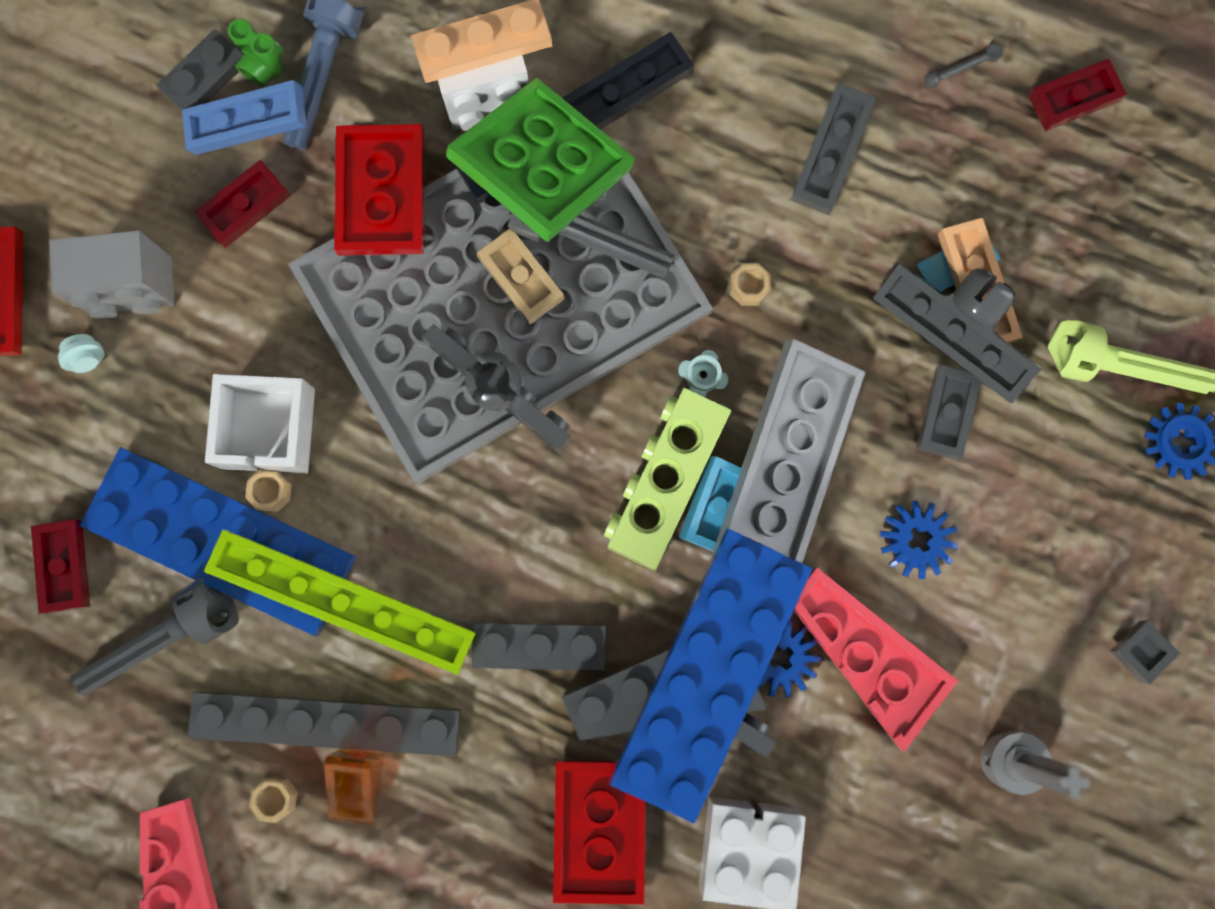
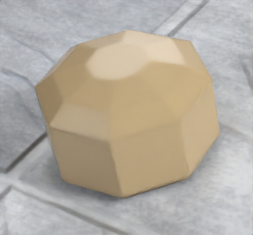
[729,263,771,306]
[245,470,291,512]
[249,776,298,823]

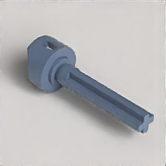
[283,0,366,151]

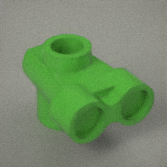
[228,19,284,88]

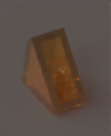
[324,749,385,825]

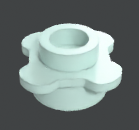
[678,350,728,397]

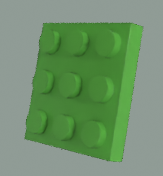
[446,77,635,242]

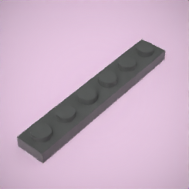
[188,692,461,756]

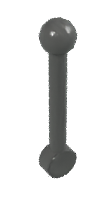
[924,44,1003,88]

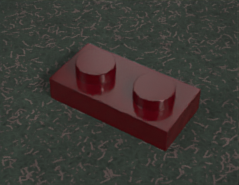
[1028,58,1127,132]
[194,159,291,248]
[31,519,90,614]

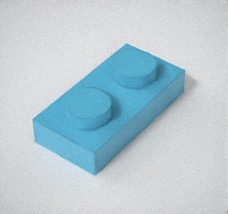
[679,456,741,552]

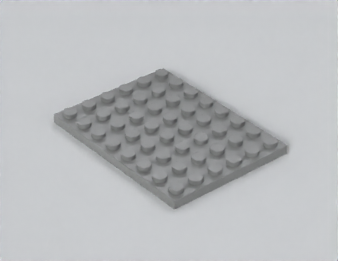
[288,129,713,485]

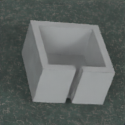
[49,231,175,319]

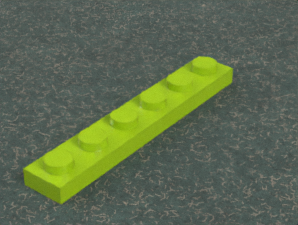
[204,529,476,675]

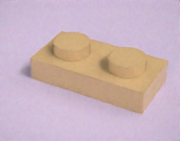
[476,229,564,324]

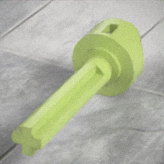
[1048,320,1215,394]

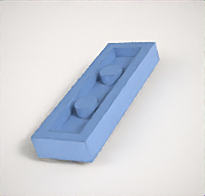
[182,80,307,155]

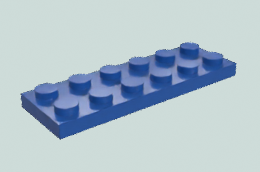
[79,447,357,636]
[609,528,813,824]

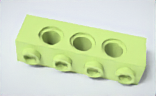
[604,388,731,571]

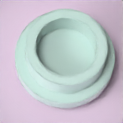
[57,334,104,373]

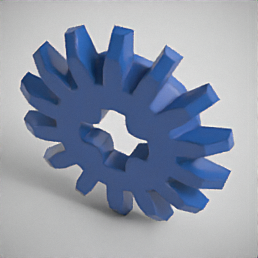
[1144,403,1215,480]
[879,501,958,579]
[758,619,821,698]

